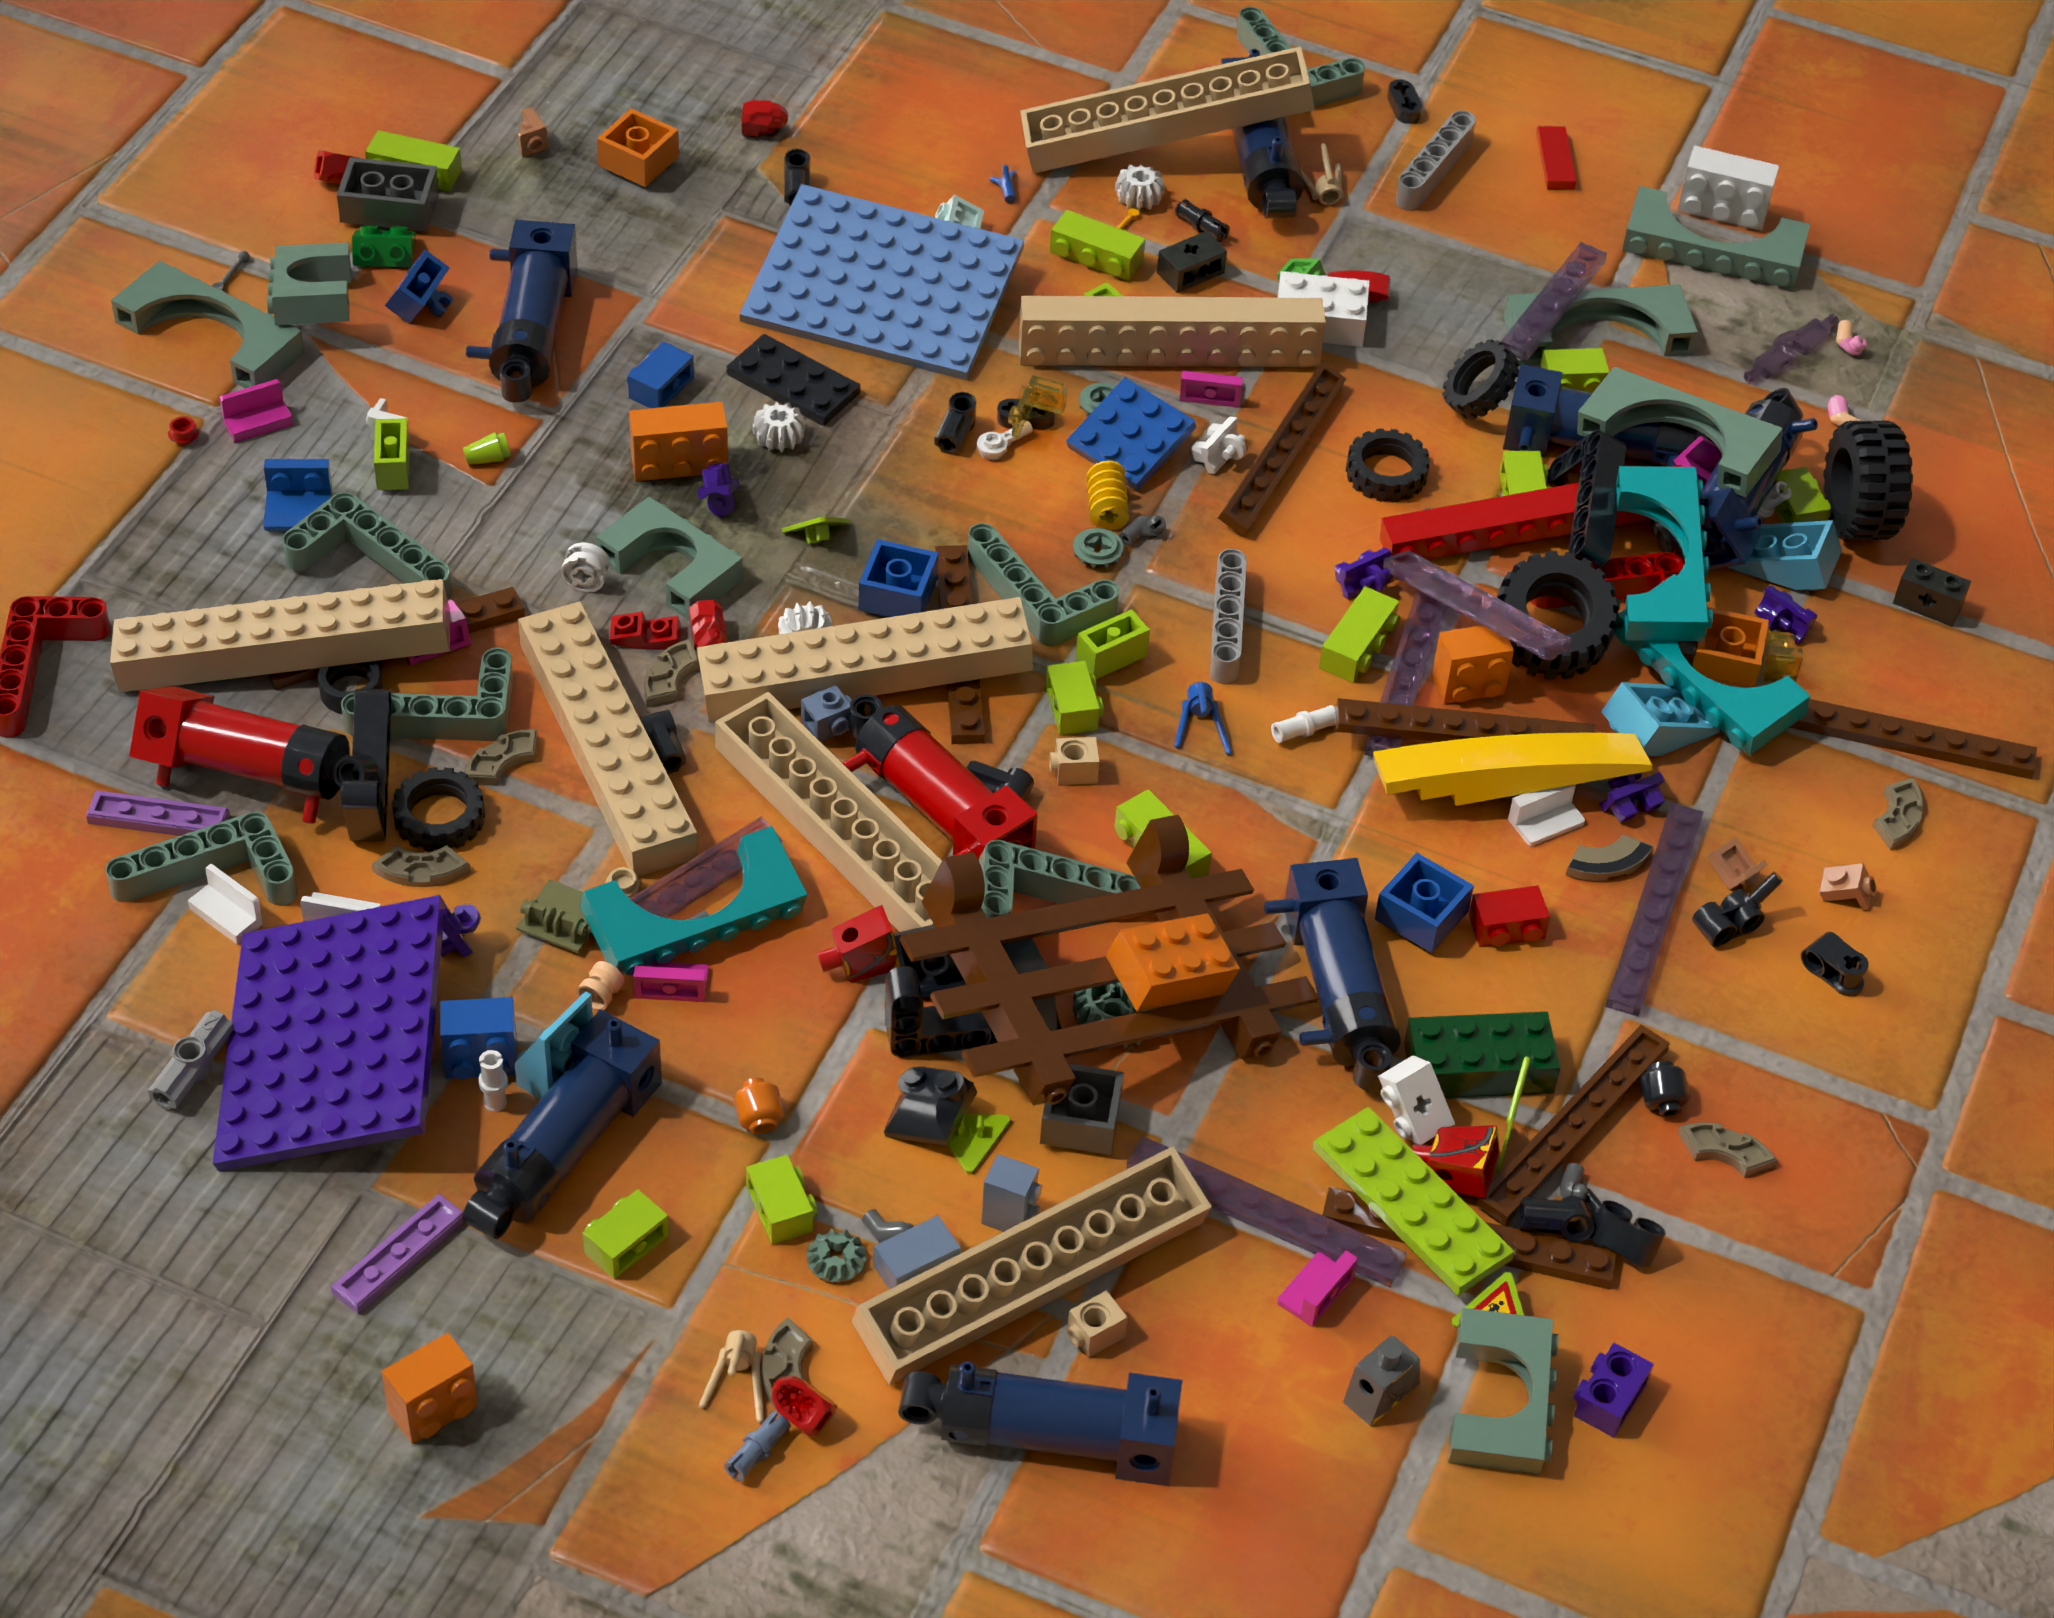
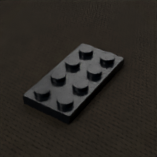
[727,334,861,427]

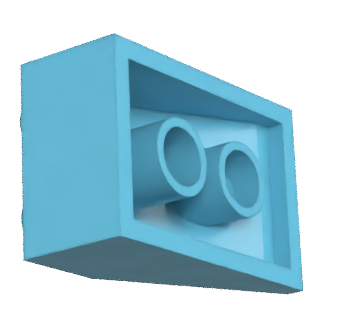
[1728,520,1842,591]
[1601,682,1720,756]
[515,991,593,1100]

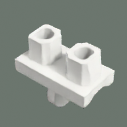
[1191,416,1247,474]

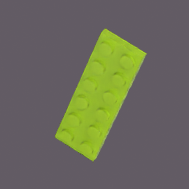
[1312,1107,1514,1296]

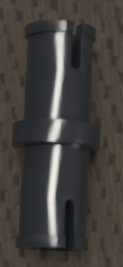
[1175,199,1230,242]

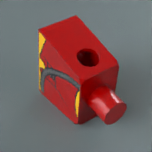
[817,905,900,982]
[1412,1125,1500,1198]

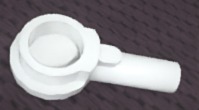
[977,421,1033,460]

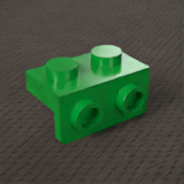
[352,226,416,267]

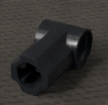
[784,149,810,206]
[934,392,977,455]
[639,709,686,774]
[966,760,1034,801]
[1517,1196,1594,1242]

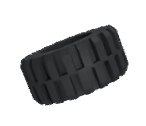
[1823,421,1913,540]
[1491,551,1620,680]

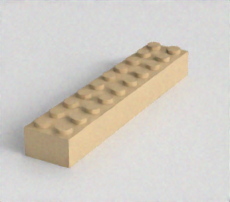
[1020,47,1315,174]
[1019,296,1326,367]
[110,579,450,693]
[697,597,1033,722]
[518,601,698,877]
[715,692,942,932]
[851,1146,1212,1385]

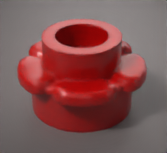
[168,416,199,445]

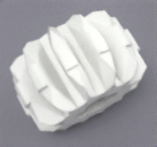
[1115,164,1165,211]
[753,401,805,453]
[778,601,833,634]

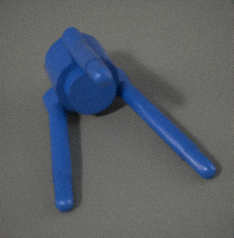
[1174,682,1232,755]

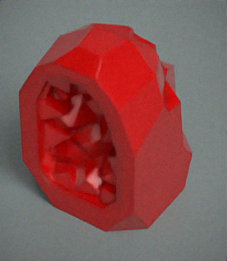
[741,100,788,137]
[314,150,358,184]
[689,599,727,651]
[772,1376,838,1436]

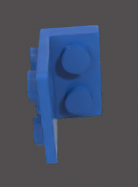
[263,459,332,531]

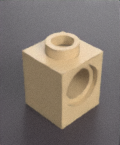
[1049,737,1099,785]
[1066,1290,1128,1358]

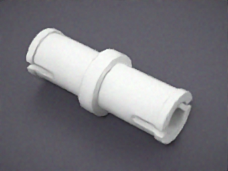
[1271,705,1336,743]
[478,1050,508,1112]

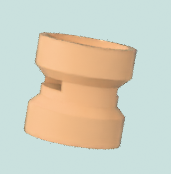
[576,961,625,1011]

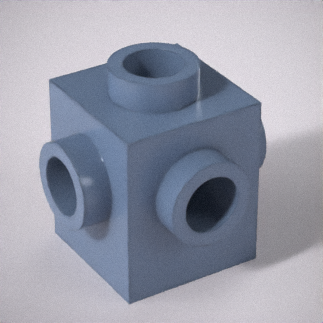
[801,685,852,742]

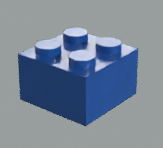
[858,539,939,617]
[1374,852,1474,953]
[440,997,518,1079]

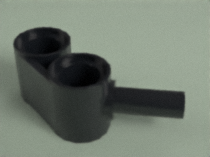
[1692,871,1783,947]
[1585,1188,1666,1267]

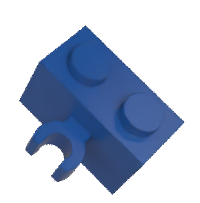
[384,249,453,324]

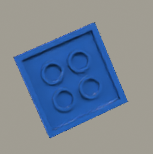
[1066,377,1197,491]

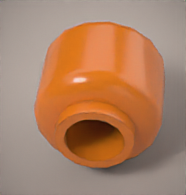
[734,1078,784,1134]

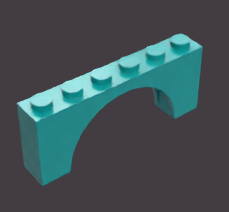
[1616,466,1713,641]
[1615,574,1811,756]
[580,826,808,975]

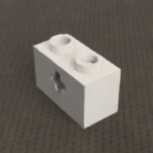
[1378,1056,1455,1145]

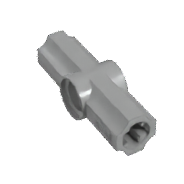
[148,1010,234,1110]

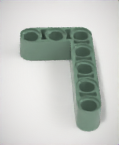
[1237,7,1365,107]
[282,492,452,599]
[968,523,1120,646]
[341,648,513,741]
[105,812,297,906]
[979,840,1141,918]

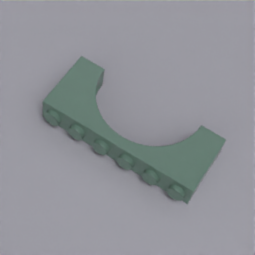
[1622,186,1810,290]
[111,260,304,388]
[1503,284,1698,365]
[1578,366,1783,497]

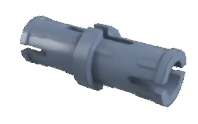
[724,1411,791,1482]

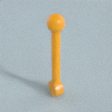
[1116,208,1139,230]

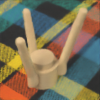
[1300,143,1343,205]
[699,1330,764,1423]

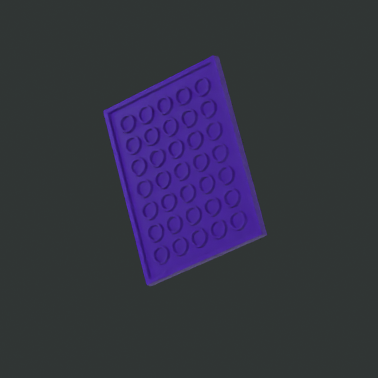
[212,895,445,1172]

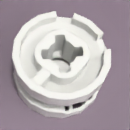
[560,542,610,593]

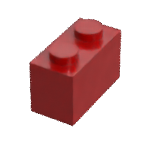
[1468,885,1550,947]

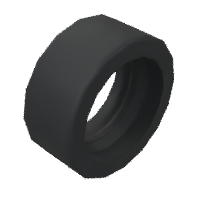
[318,661,383,714]

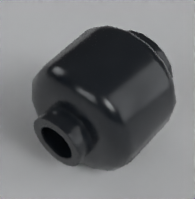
[1640,1061,1690,1117]

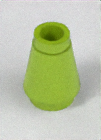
[463,431,511,465]

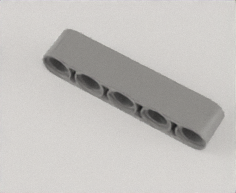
[1395,110,1476,210]
[1209,549,1247,684]

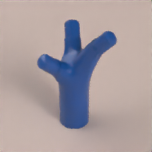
[990,165,1017,203]

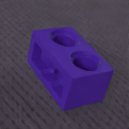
[1573,1342,1654,1438]

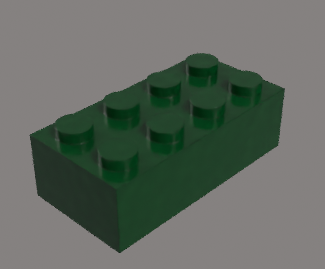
[1404,1011,1560,1099]

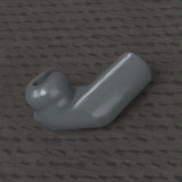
[1119,515,1166,546]
[1560,1163,1588,1201]
[862,1209,914,1243]

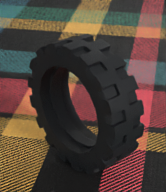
[1442,339,1520,419]
[1346,428,1430,502]
[392,767,485,852]

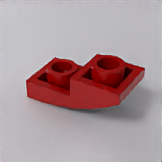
[1327,270,1391,303]
[610,611,681,650]

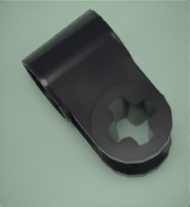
[1801,932,1869,996]

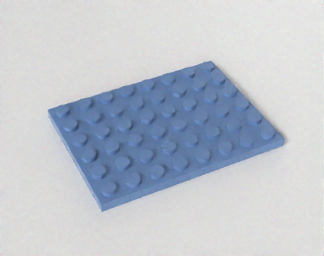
[739,184,1024,380]

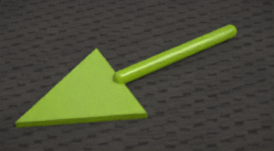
[1496,1057,1530,1174]

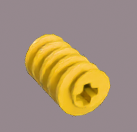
[1086,461,1129,531]

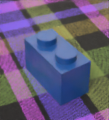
[627,341,694,408]

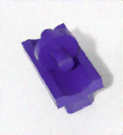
[697,463,740,516]
[1335,548,1394,599]
[1754,585,1817,645]
[1599,772,1665,823]
[441,904,481,957]

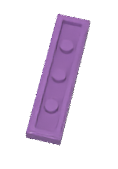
[86,790,230,836]
[331,1194,464,1314]

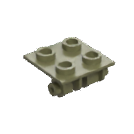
[516,879,592,953]

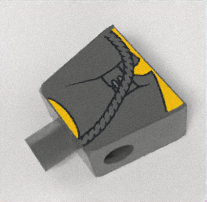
[1343,1336,1420,1427]

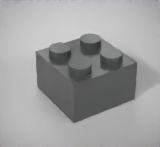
[1040,1063,1124,1155]

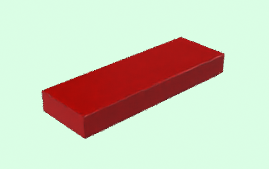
[1536,126,1576,189]

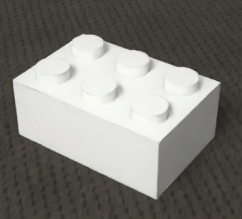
[1677,146,1779,231]
[1277,271,1369,347]

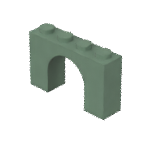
[267,242,351,325]
[596,497,743,620]
[1448,1308,1559,1475]

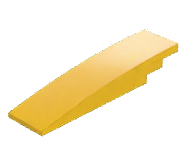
[1373,733,1652,806]

